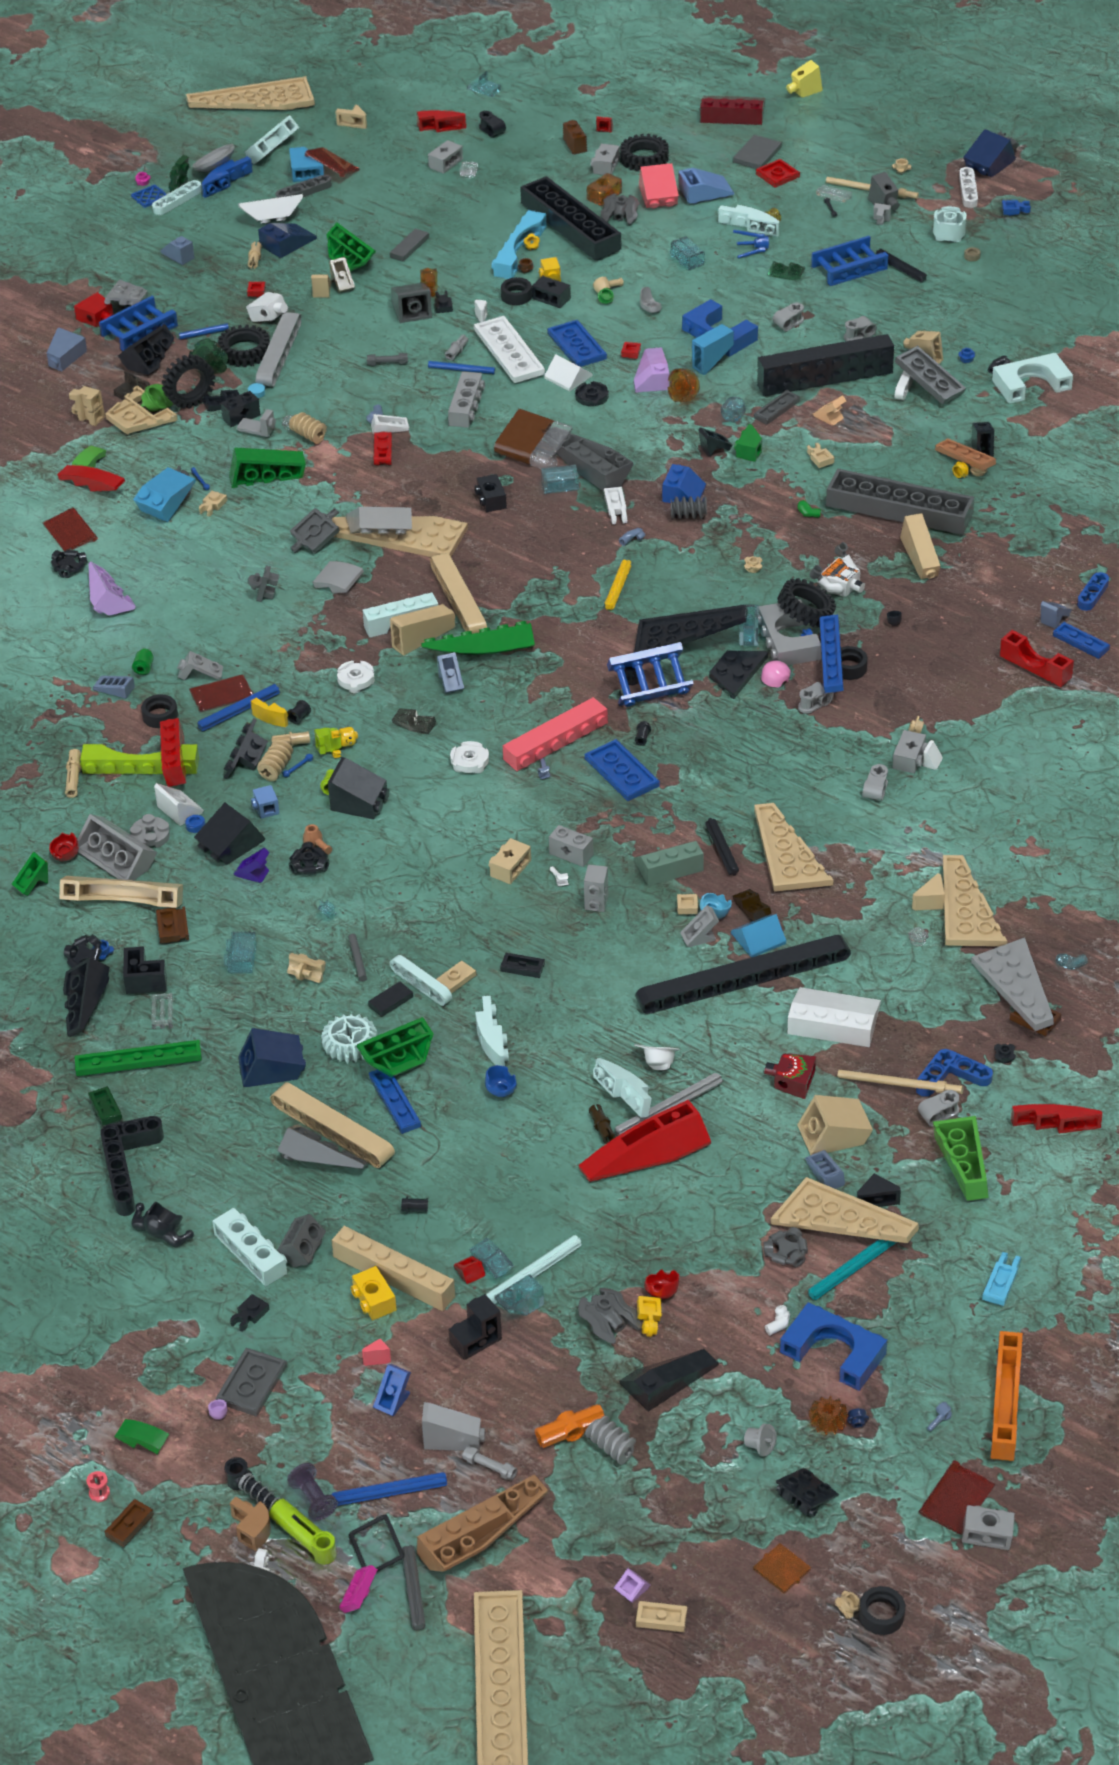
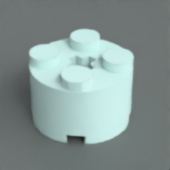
[933,206,966,242]

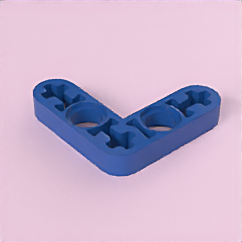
[916,1049,993,1096]

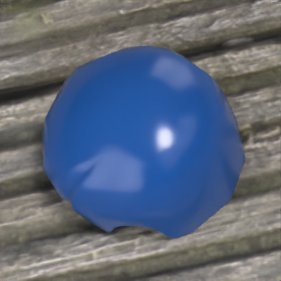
[485,1065,517,1097]

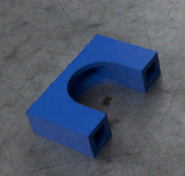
[682,299,758,357]
[780,1302,887,1391]

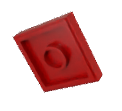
[756,159,800,188]

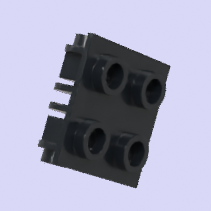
[776,1468,839,1517]

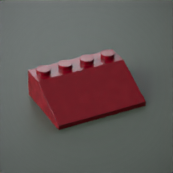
[700,95,765,125]

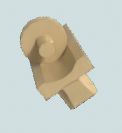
[287,953,326,983]

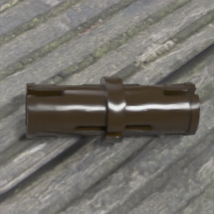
[588,1104,616,1144]

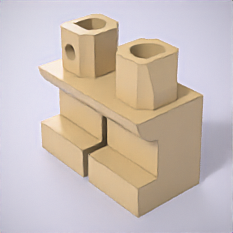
[69,386,105,426]

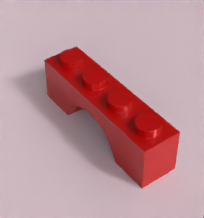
[1000,630,1074,687]
[160,718,186,787]

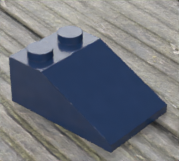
[258,223,317,258]

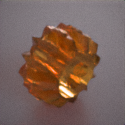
[809,1395,848,1436]

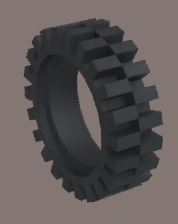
[620,134,669,172]
[218,325,270,367]
[161,354,215,409]
[777,578,836,627]

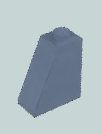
[47,328,87,371]

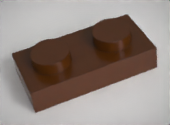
[104,1498,154,1547]

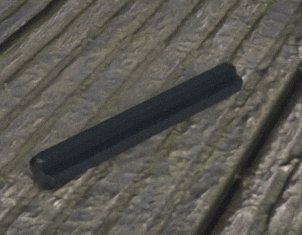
[876,248,927,283]
[705,818,739,876]

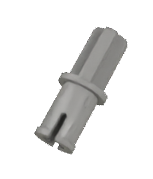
[445,335,469,361]

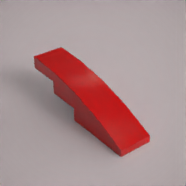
[57,465,125,491]
[1011,1104,1103,1134]

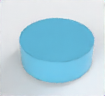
[248,383,265,398]

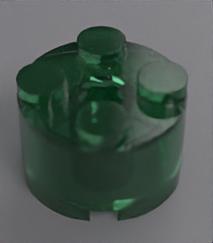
[189,338,228,375]

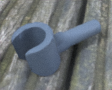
[538,758,550,779]
[927,1402,952,1432]

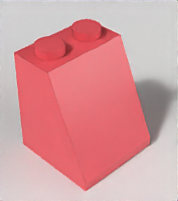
[639,163,679,208]

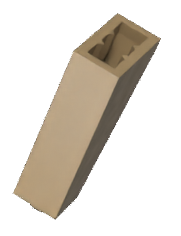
[900,513,940,579]
[390,604,455,656]

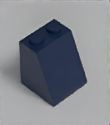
[963,129,1016,177]
[238,1028,306,1087]

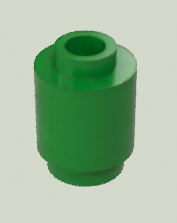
[132,649,154,675]

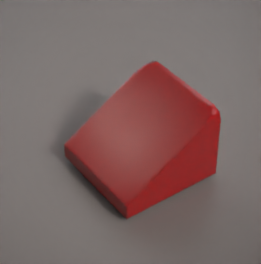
[596,117,613,132]
[454,1256,485,1284]

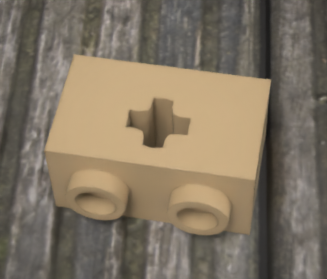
[489,838,531,885]

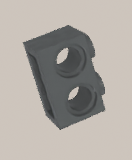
[277,1214,326,1268]

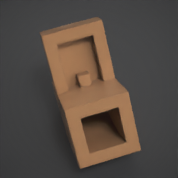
[230,1497,271,1552]

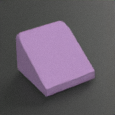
[614,1569,650,1603]

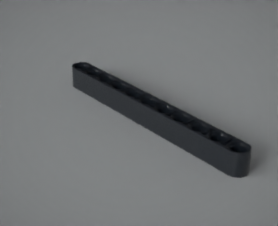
[635,935,851,1014]

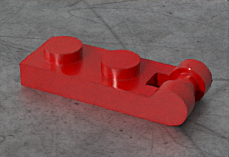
[374,432,392,465]

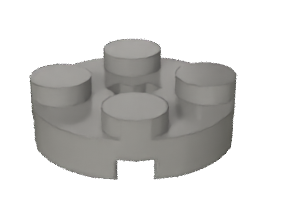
[130,814,170,848]

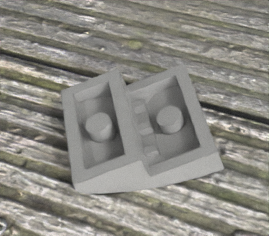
[312,561,364,593]

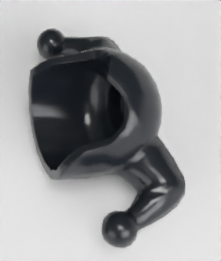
[131,1202,194,1247]

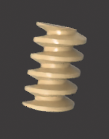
[289,412,327,444]
[257,740,293,781]

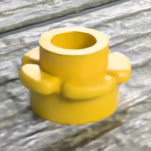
[524,234,540,250]
[952,461,969,478]

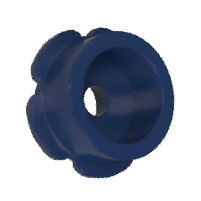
[846,1409,869,1428]

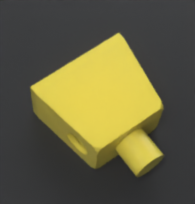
[786,60,823,97]

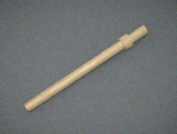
[826,177,919,199]
[838,1070,963,1094]

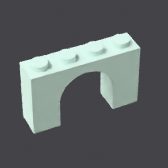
[992,353,1073,404]

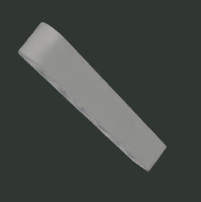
[256,312,301,387]

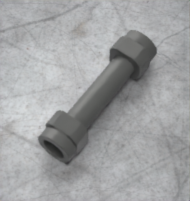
[367,352,408,366]

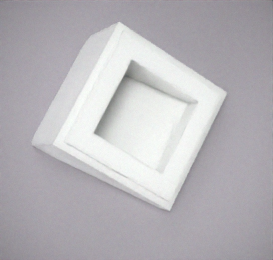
[474,300,487,322]
[923,740,942,770]

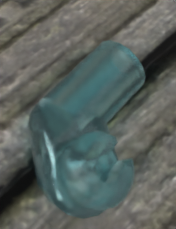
[1056,953,1088,970]

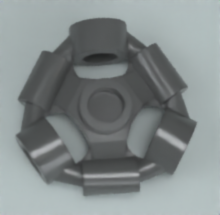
[764,1227,808,1268]

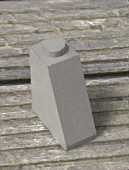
[422,1402,485,1451]

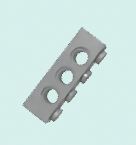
[448,372,485,428]

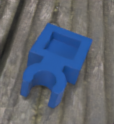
[1002,200,1031,216]

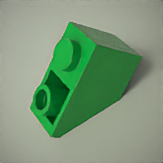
[734,424,762,462]

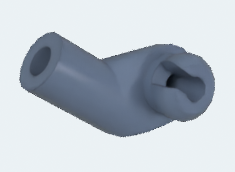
[366,404,383,423]
[619,528,645,546]

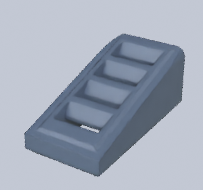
[93,676,135,699]
[805,1150,845,1189]

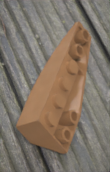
[417,1475,548,1572]

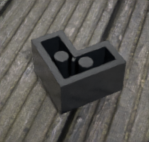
[123,946,167,994]
[449,1294,502,1360]

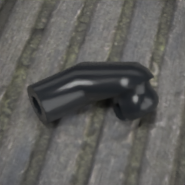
[988,355,1011,374]

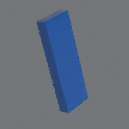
[1053,622,1110,659]

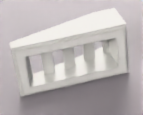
[371,414,409,434]

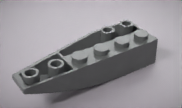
[544,428,633,491]

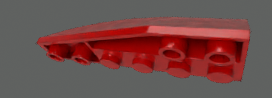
[578,1100,711,1182]

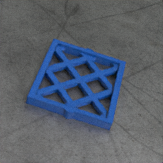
[131,184,167,208]

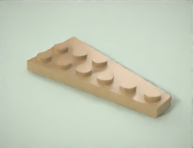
[754,803,833,892]
[943,855,1007,947]
[771,1177,919,1243]

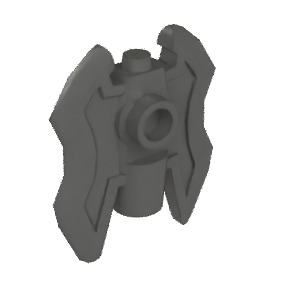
[601,193,640,225]
[578,1288,642,1344]

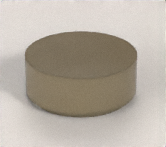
[964,247,981,261]

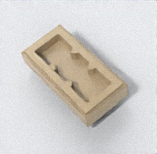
[436,961,476,994]

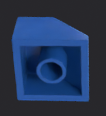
[662,464,706,503]

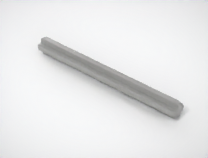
[615,1073,722,1136]

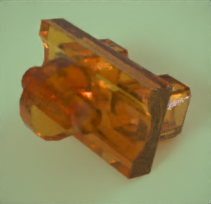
[420,268,437,297]

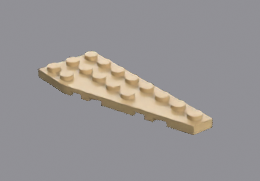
[186,76,315,110]
[332,516,468,557]

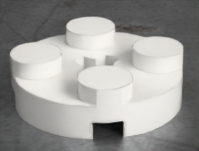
[337,661,375,693]
[450,741,489,774]

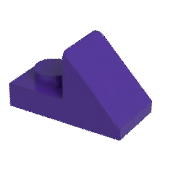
[234,847,270,883]

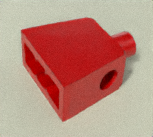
[74,292,113,327]

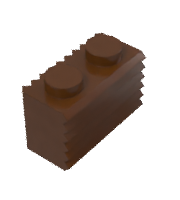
[563,120,587,155]

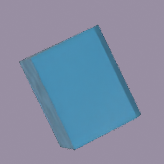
[731,914,786,958]

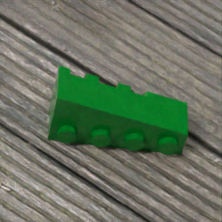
[229,447,306,488]

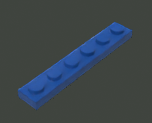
[820,614,844,693]

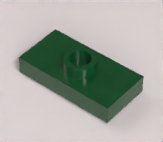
[88,1086,122,1126]

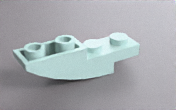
[718,205,779,237]
[475,996,509,1066]
[593,1058,652,1118]

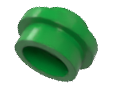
[597,288,614,304]

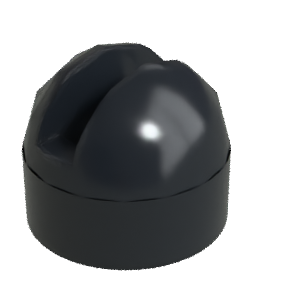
[887,611,902,626]

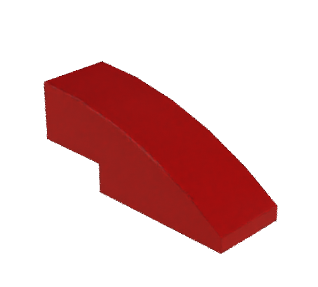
[417,110,466,133]

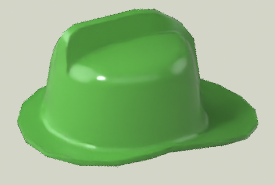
[141,384,173,412]

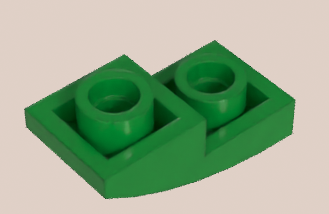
[114,1419,169,1454]

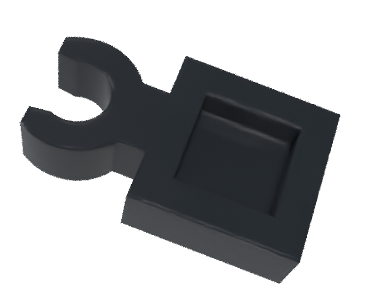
[434,291,453,313]
[230,1294,270,1332]

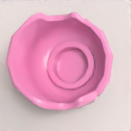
[761,660,791,688]

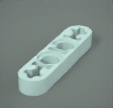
[152,180,202,215]
[390,955,452,1006]

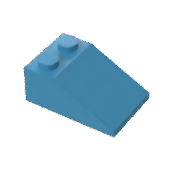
[133,467,196,522]

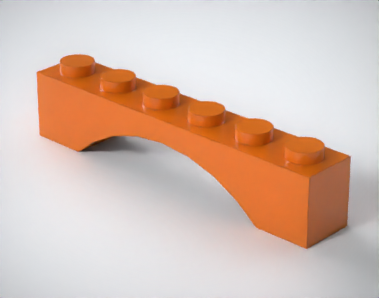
[991,1331,1023,1461]

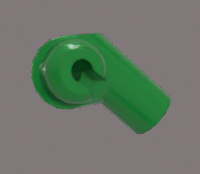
[797,500,821,517]

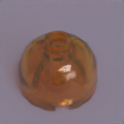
[668,368,700,403]

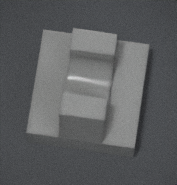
[874,203,891,225]

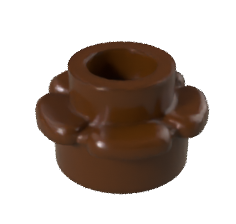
[518,258,534,273]

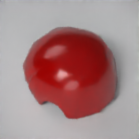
[49,832,79,861]
[645,1269,679,1299]

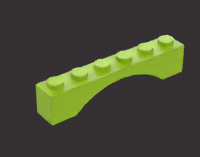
[80,744,199,774]

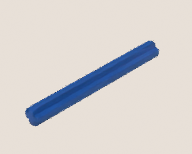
[197,684,280,731]
[331,1472,447,1506]

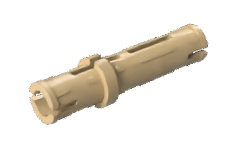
[65,749,81,798]

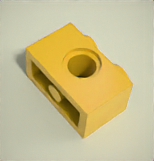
[350,1266,397,1321]

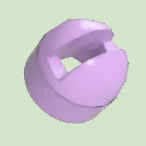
[208,1399,227,1420]

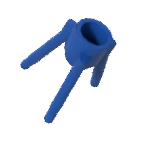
[733,230,769,258]

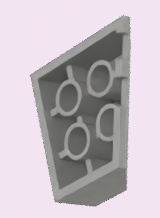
[346,507,412,535]

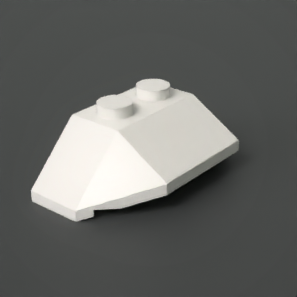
[238,194,303,223]

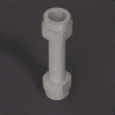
[462,1446,518,1481]

